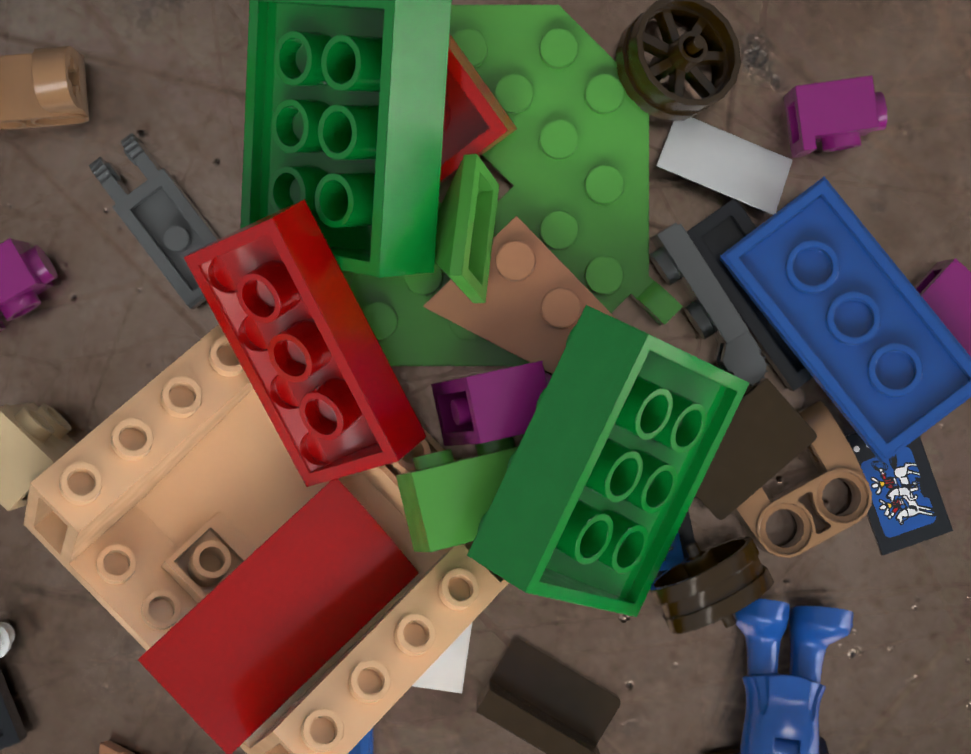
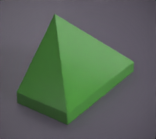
[435,154,499,303]

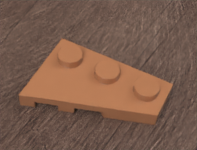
[423,216,615,375]

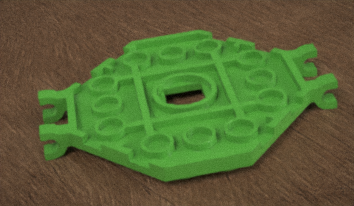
[341,5,683,366]

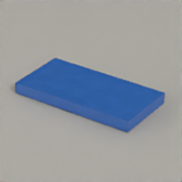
[720,177,971,463]

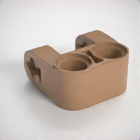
[0,46,89,130]
[733,401,872,558]

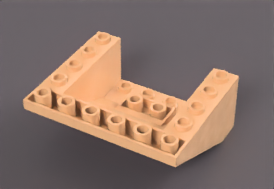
[23,324,509,754]

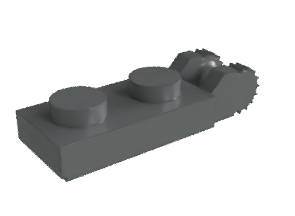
[89,133,219,309]
[649,222,768,386]

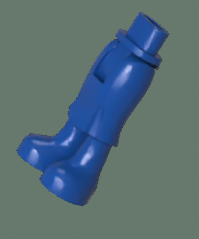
[733,599,854,754]

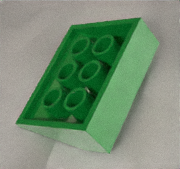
[240,0,452,278]
[467,305,749,617]

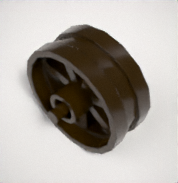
[616,0,741,121]
[649,536,774,634]

